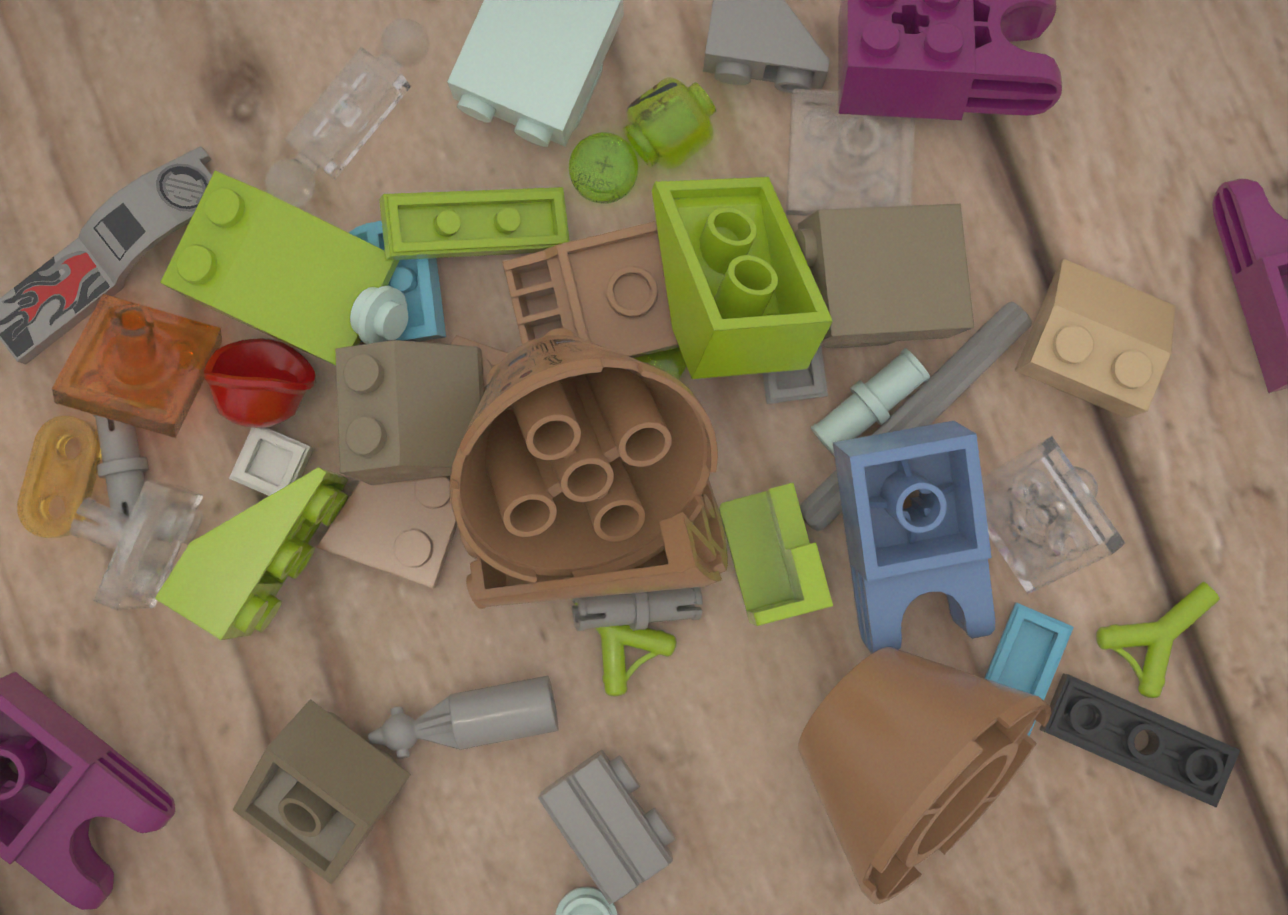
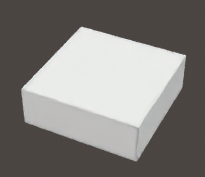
[229,427,314,496]

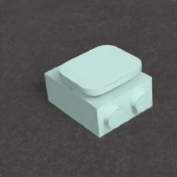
[447,0,624,147]

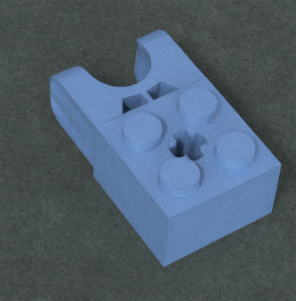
[833,421,995,654]

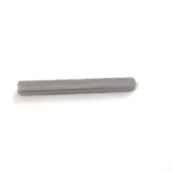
[800,302,1032,531]

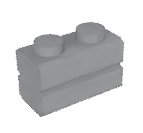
[538,750,675,905]

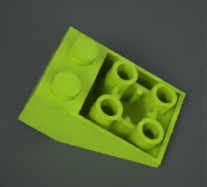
[154,467,349,640]

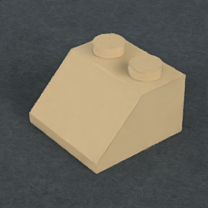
[1014,259,1176,418]

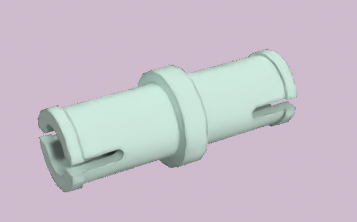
[811,348,930,456]

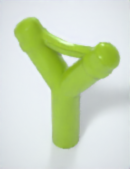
[1096,582,1220,698]
[571,599,677,697]

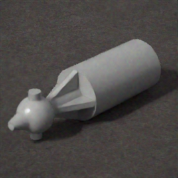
[368,676,559,759]

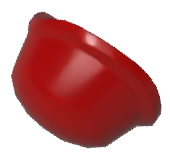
[204,338,316,428]

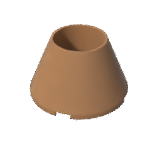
[798,647,1051,904]

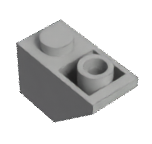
[703,0,830,94]

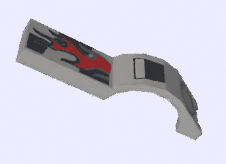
[0,146,212,364]

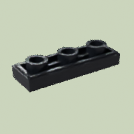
[1039,673,1240,808]

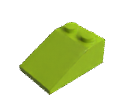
[160,170,400,366]
[651,177,833,379]

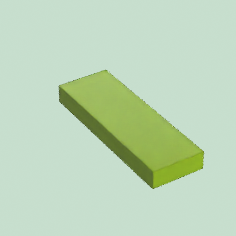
[379,187,570,261]

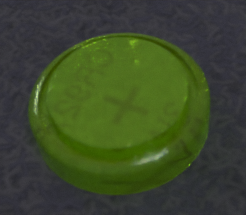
[569,132,638,204]

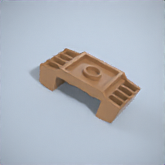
[502,221,679,358]

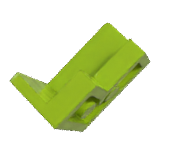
[719,483,833,626]

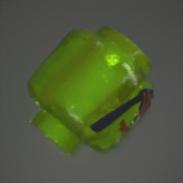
[623,77,716,169]

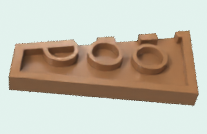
[316,335,509,588]

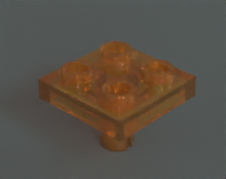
[52,294,222,438]

